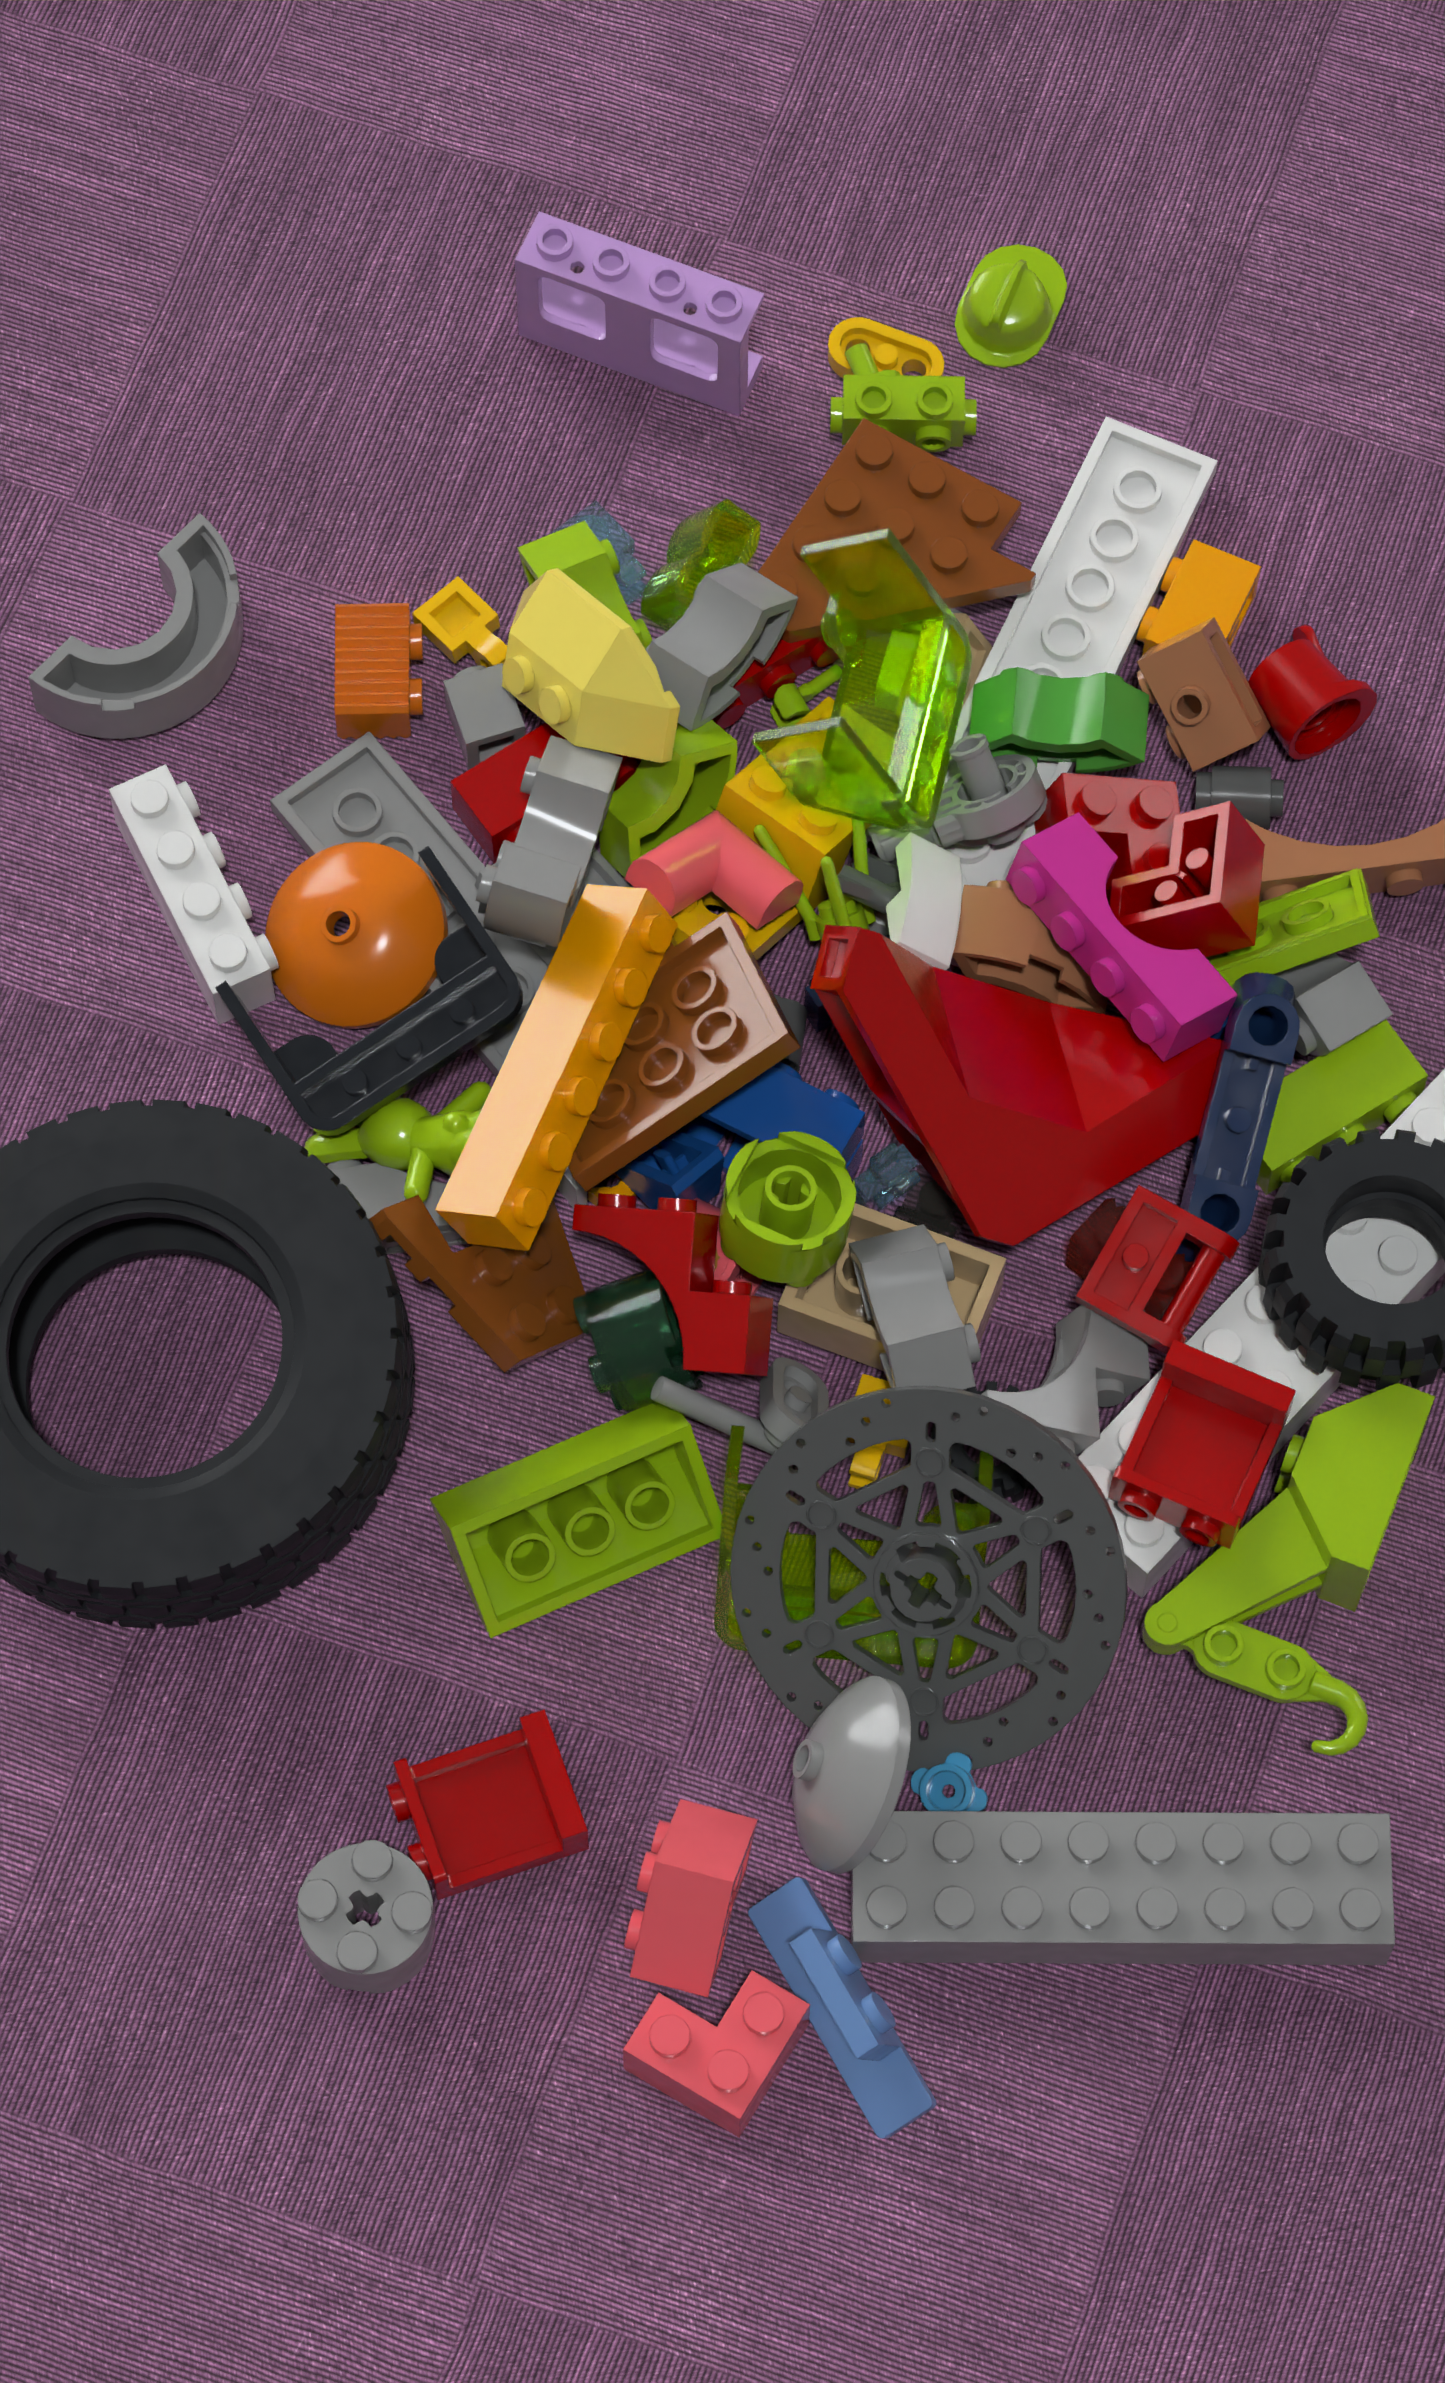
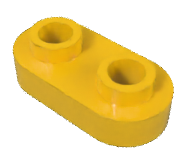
[828,317,944,378]

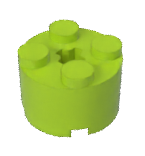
[719,1131,856,1288]

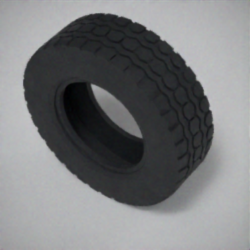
[0,1099,415,1629]

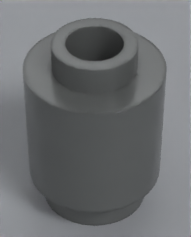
[1195,766,1284,829]

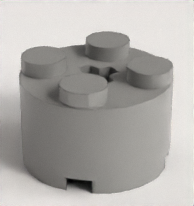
[298,1840,436,1994]

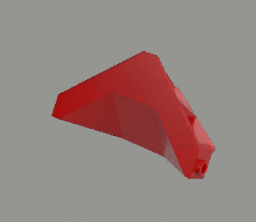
[810,925,1223,1246]

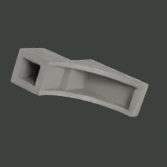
[953,1305,1150,1464]

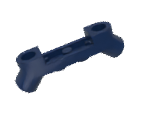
[1176,972,1300,1264]

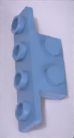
[748,1877,936,2139]

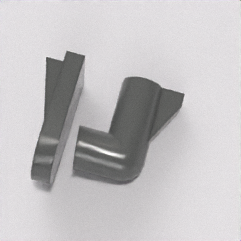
[837,852,901,915]

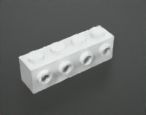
[109,764,279,1025]

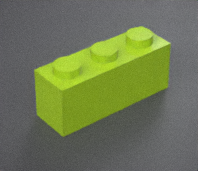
[1257,1020,1428,1195]

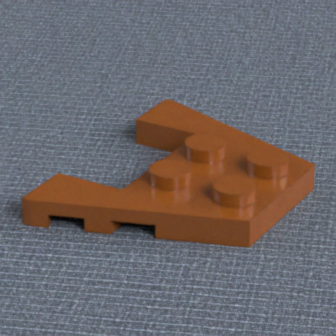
[369,1195,597,1373]

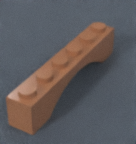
[1245,818,1445,903]

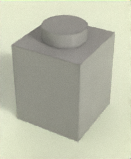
[443,663,526,770]

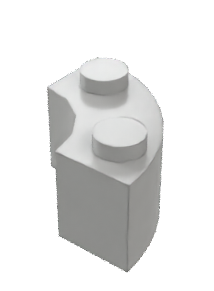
[646,562,799,731]
[1273,953,1393,1056]
[848,1224,981,1390]

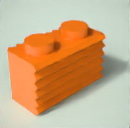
[334,603,423,739]

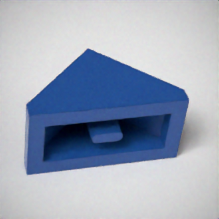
[615,1131,724,1210]

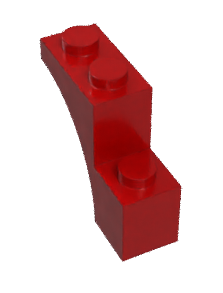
[572,1193,773,1376]

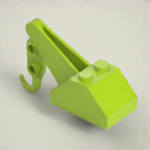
[1142,1383,1435,1756]

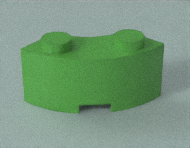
[970,667,1149,773]

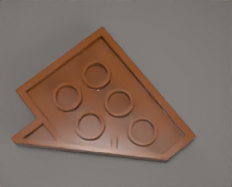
[758,418,1036,643]
[568,912,800,1192]

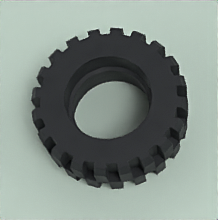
[1258,1129,1445,1391]

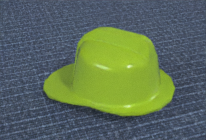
[955,244,1067,368]

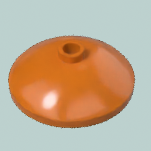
[265,842,448,1029]

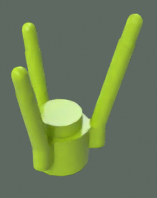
[754,810,876,941]

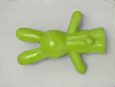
[305,1081,492,1203]

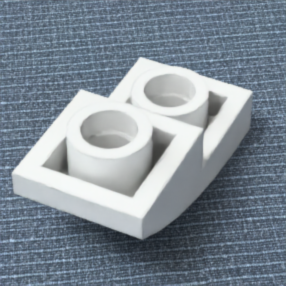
[886,832,962,970]

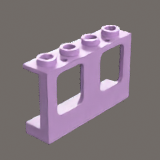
[515,211,764,416]

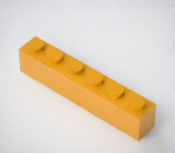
[435,884,678,1251]

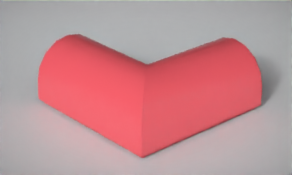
[625,810,803,930]

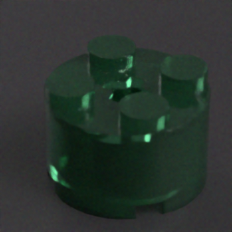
[573,1269,704,1412]

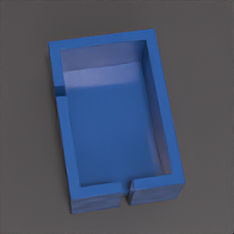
[677,1062,865,1179]

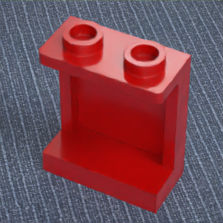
[1108,1340,1296,1549]
[386,1709,589,1900]

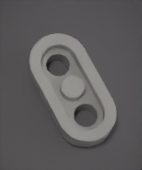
[759,1357,829,1448]

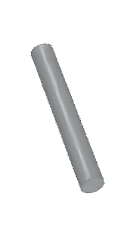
[651,1376,796,1466]

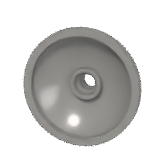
[792,1676,911,1874]

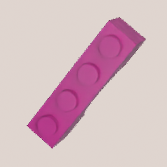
[1006,812,1238,1062]

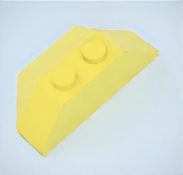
[502,568,680,763]

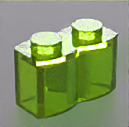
[641,499,761,631]

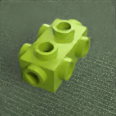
[830,343,977,452]

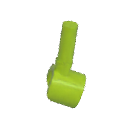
[770,664,844,732]

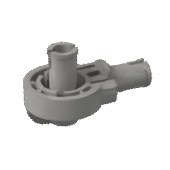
[868,733,1047,862]

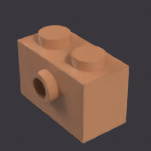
[1137,617,1271,772]

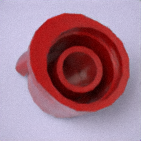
[1248,624,1377,760]

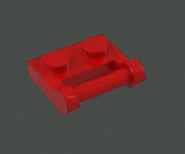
[1074,1185,1240,1354]

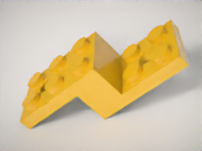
[672,696,927,960]

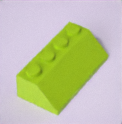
[430,1401,729,1638]

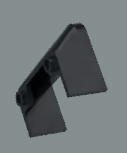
[215,846,523,1136]

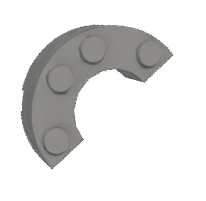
[28,513,243,739]
[476,735,623,951]

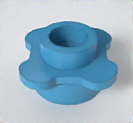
[911,1752,988,1811]

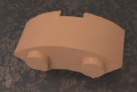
[953,880,1108,1014]

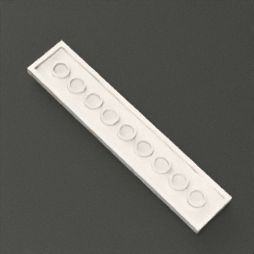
[869,416,1218,968]

